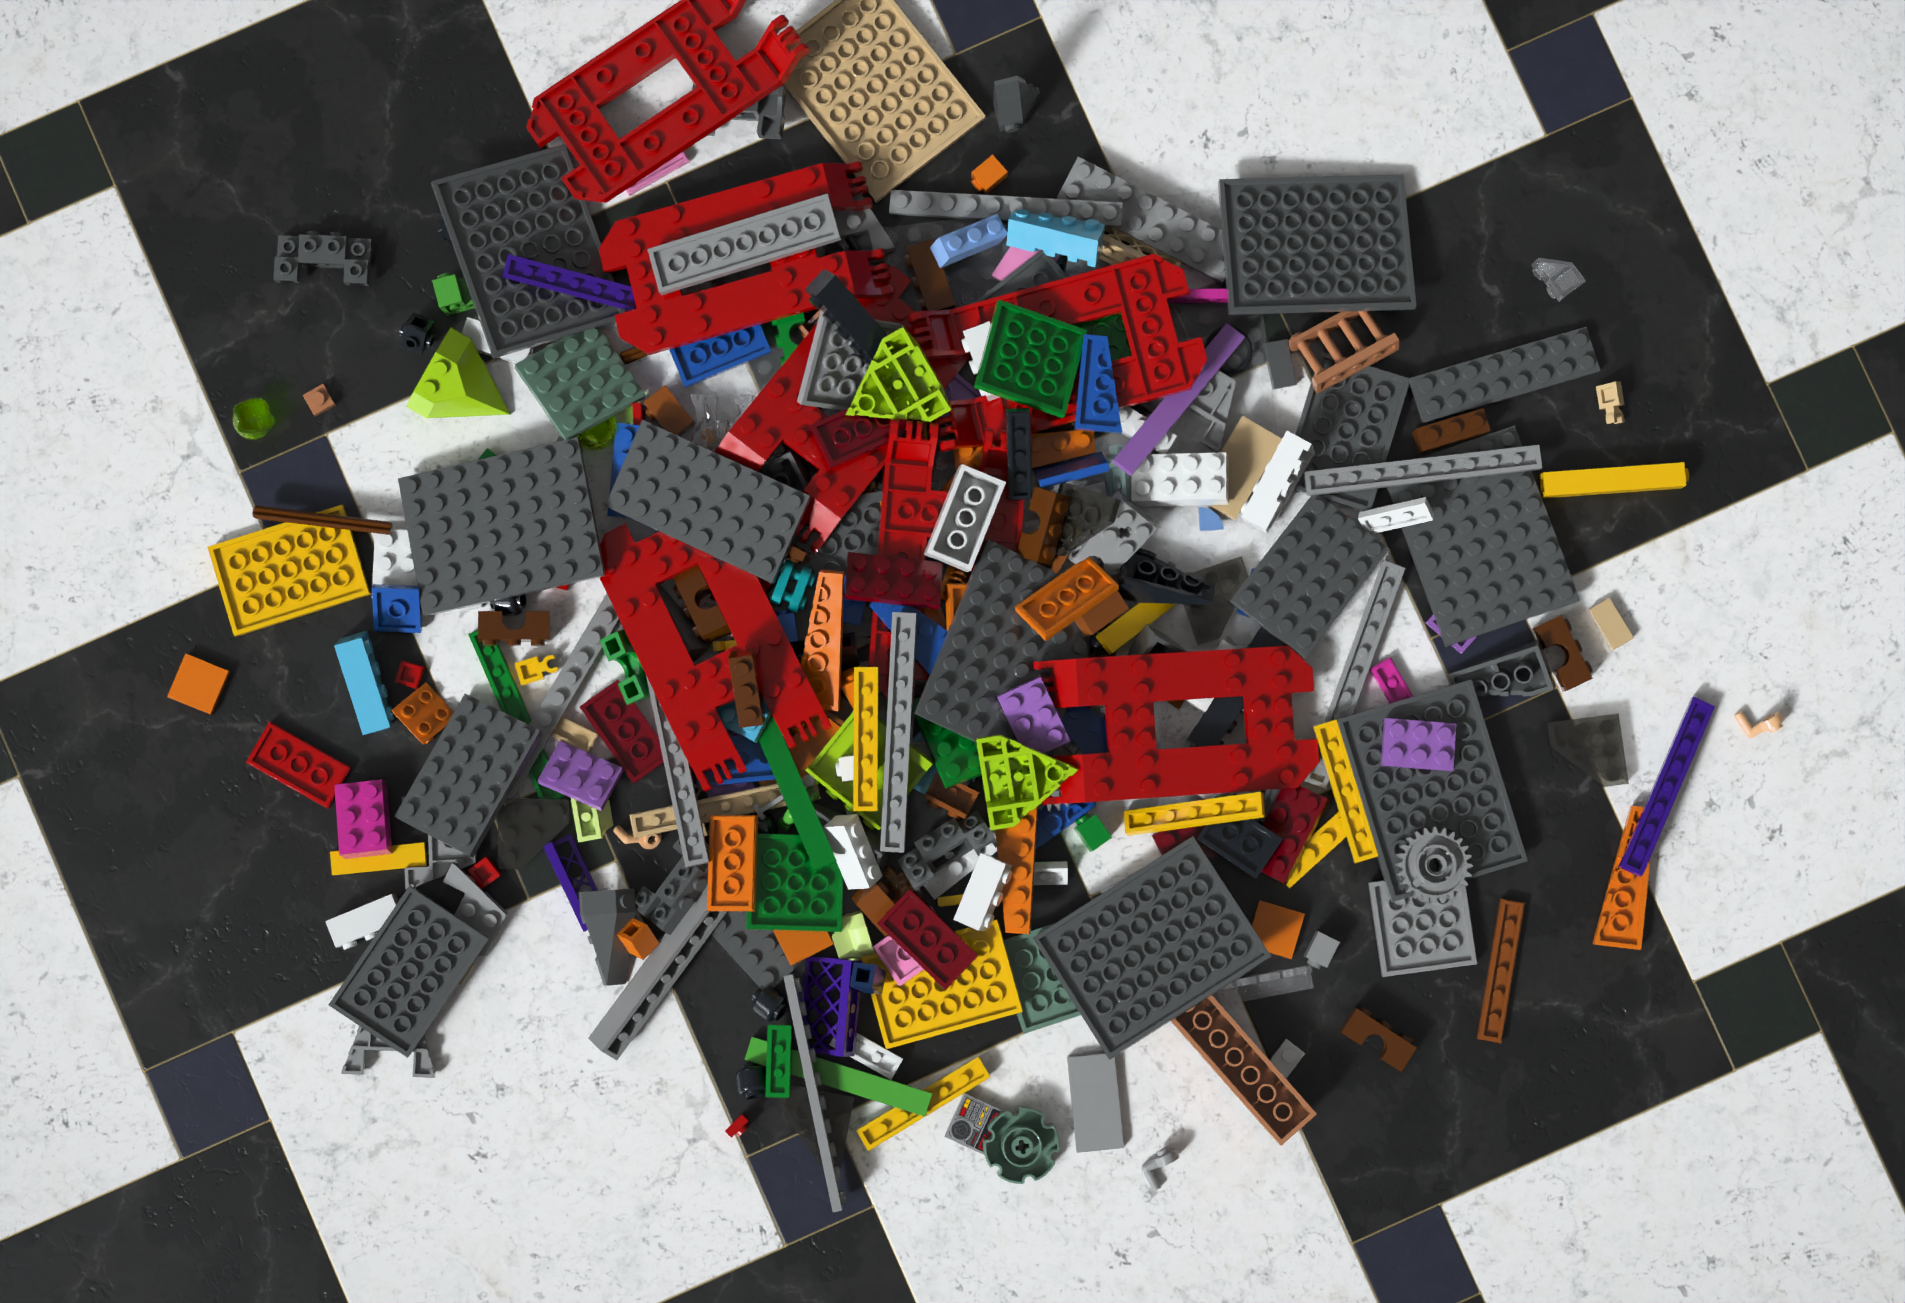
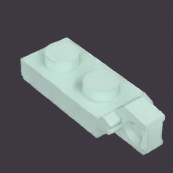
[1106,444,1132,502]

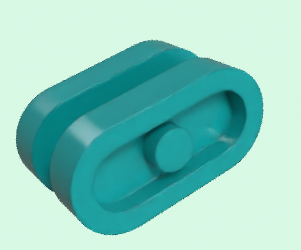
[770,559,816,613]

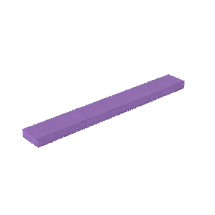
[1113,323,1245,476]

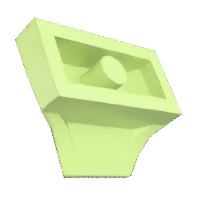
[571,798,613,842]
[832,910,875,960]

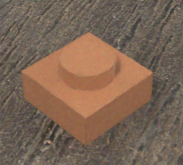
[303,384,336,416]

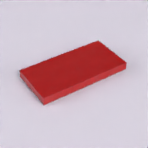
[246,721,352,809]

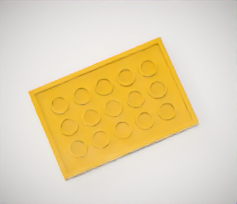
[208,505,371,637]
[861,919,1023,1049]

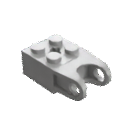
[1069,491,1157,576]

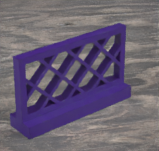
[798,956,863,1057]

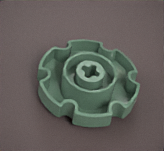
[983,1106,1060,1184]

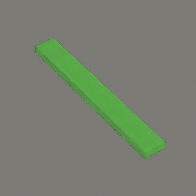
[745,1037,933,1116]

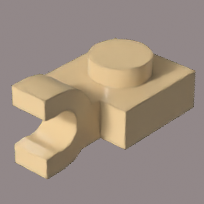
[1596,381,1625,424]

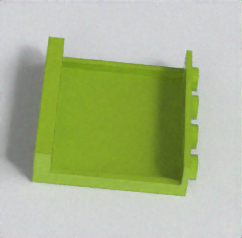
[805,710,934,830]

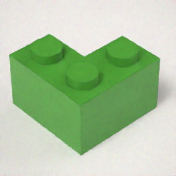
[432,273,475,316]

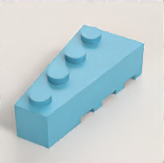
[1006,209,1105,267]
[334,631,395,735]

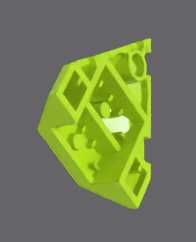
[846,326,952,422]
[406,327,511,418]
[976,734,1078,831]

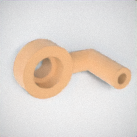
[1734,711,1785,738]
[614,826,661,849]

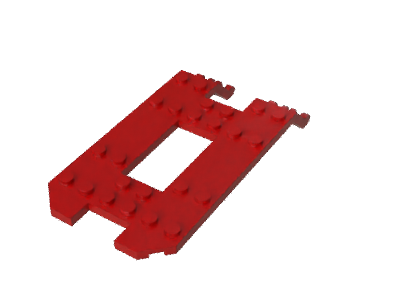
[526,0,810,203]
[599,161,895,355]
[907,253,1208,452]
[715,266,972,553]
[868,419,1033,703]
[599,523,832,792]
[1033,646,1319,805]

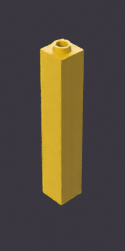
[1539,462,1689,499]

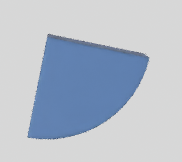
[1198,507,1224,531]

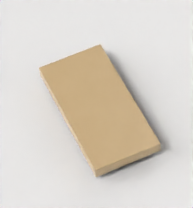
[1209,416,1282,521]

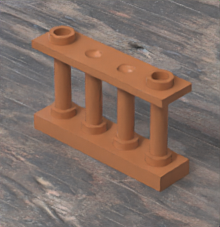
[1289,311,1399,394]

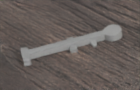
[753,775,815,820]

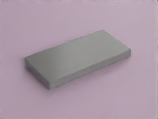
[1067,1053,1124,1153]

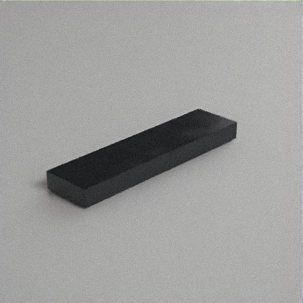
[1006,408,1032,500]

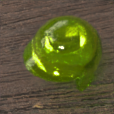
[232,398,275,440]
[576,416,616,451]

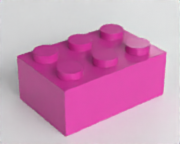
[334,779,392,859]

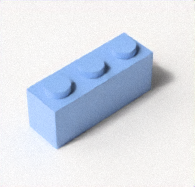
[930,214,1007,268]

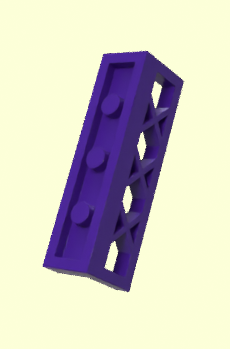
[543,834,598,932]

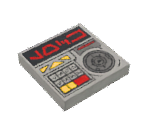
[944,1093,1003,1155]

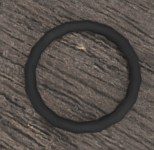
[1204,327,1253,374]

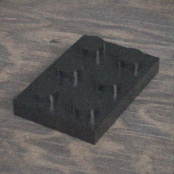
[1197,819,1283,879]

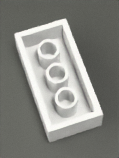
[1131,452,1229,507]
[924,464,1006,572]

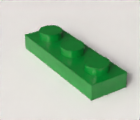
[766,1025,793,1098]

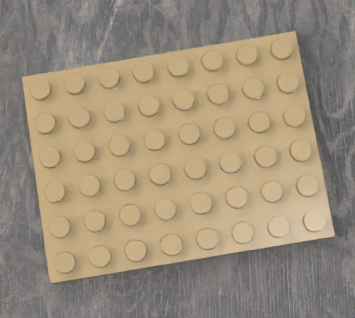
[783,0,986,203]

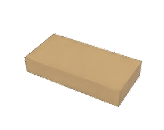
[1588,598,1634,650]
[551,716,599,753]

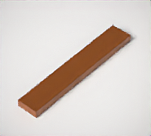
[1477,898,1525,1043]

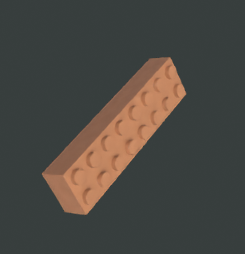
[1170,995,1317,1146]

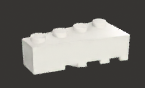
[1241,431,1315,534]

